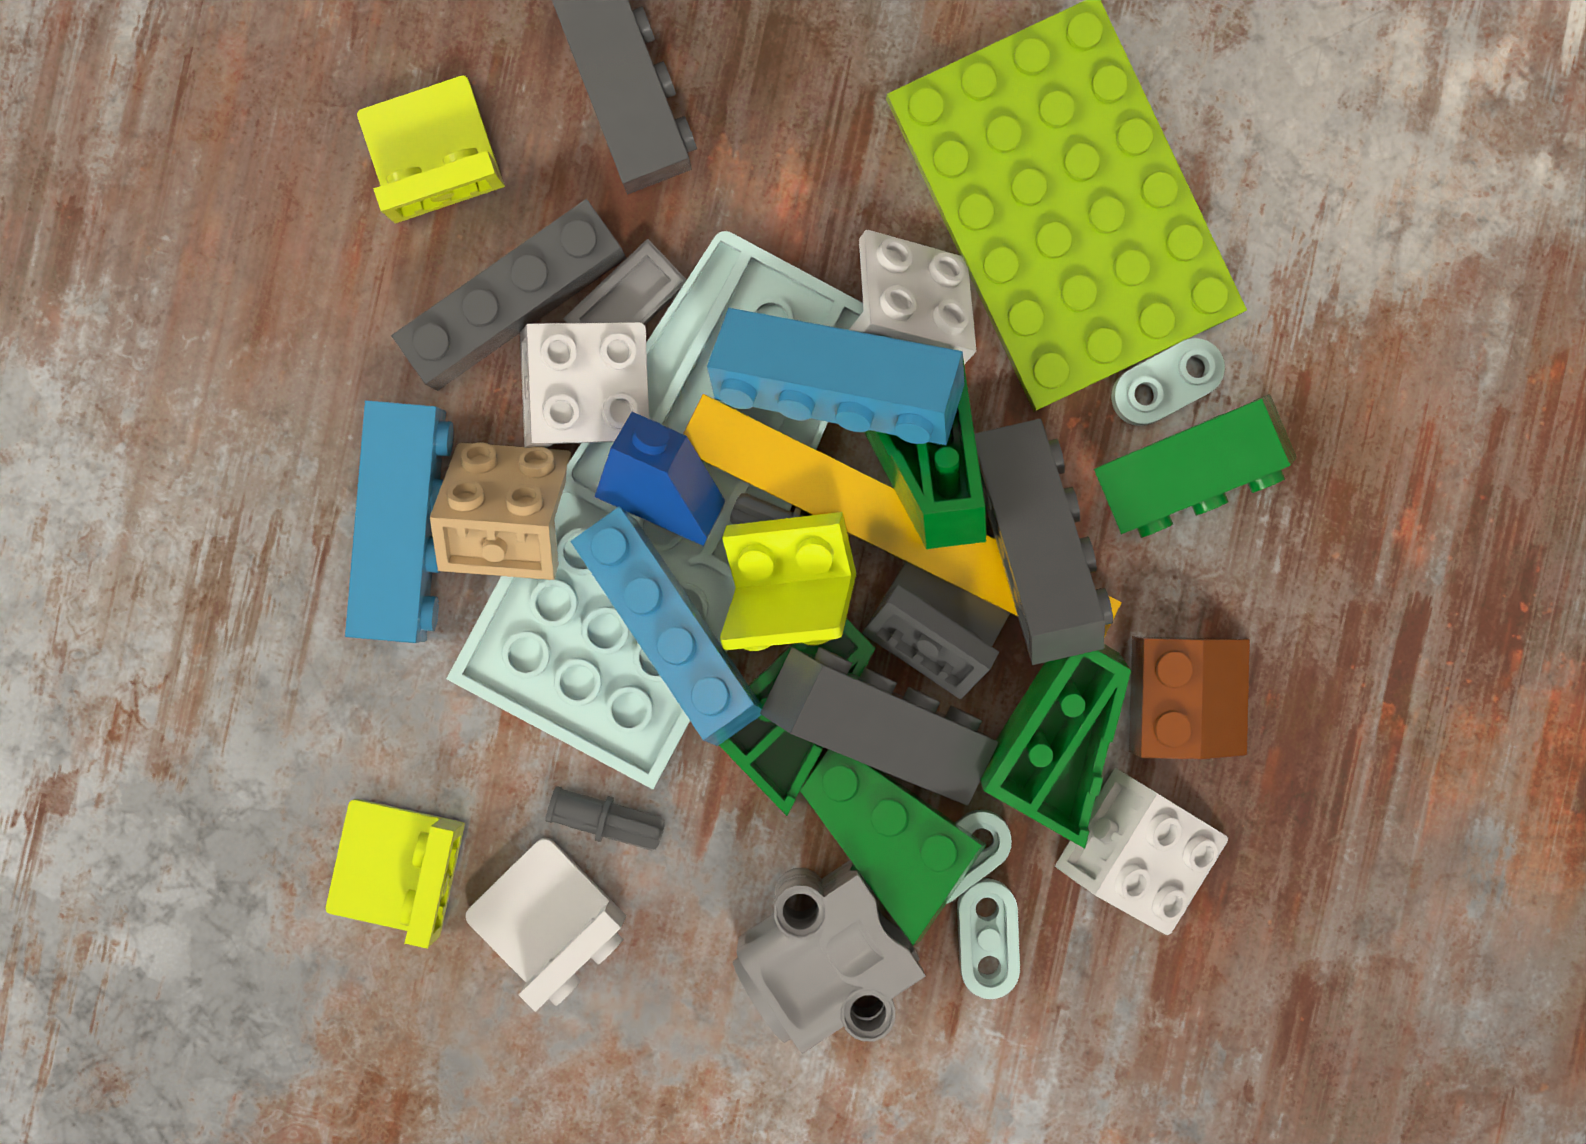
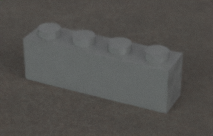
[552,0,697,195]
[391,198,627,391]
[975,419,1113,665]
[760,647,999,806]

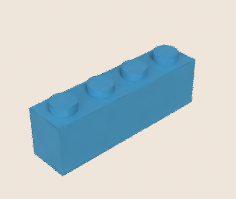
[707,307,964,445]
[345,400,454,643]
[570,506,763,746]

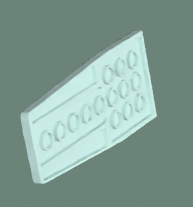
[446,231,864,789]

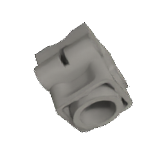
[733,860,926,1054]

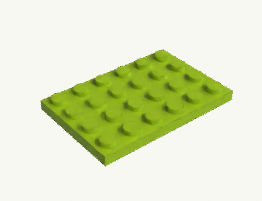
[886,0,1247,412]

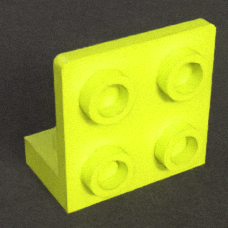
[357,75,505,224]
[720,512,856,651]
[325,799,465,949]

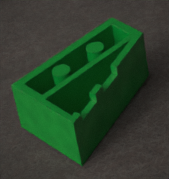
[864,359,986,549]
[1094,394,1297,538]
[719,618,876,816]
[980,644,1131,849]
[800,749,987,946]

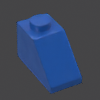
[594,412,725,546]

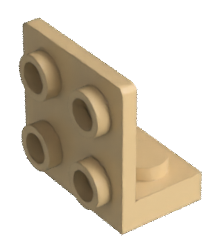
[430,442,571,580]

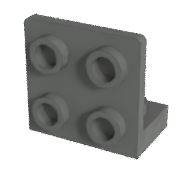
[862,561,1010,699]

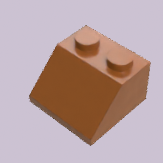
[1129,636,1250,759]

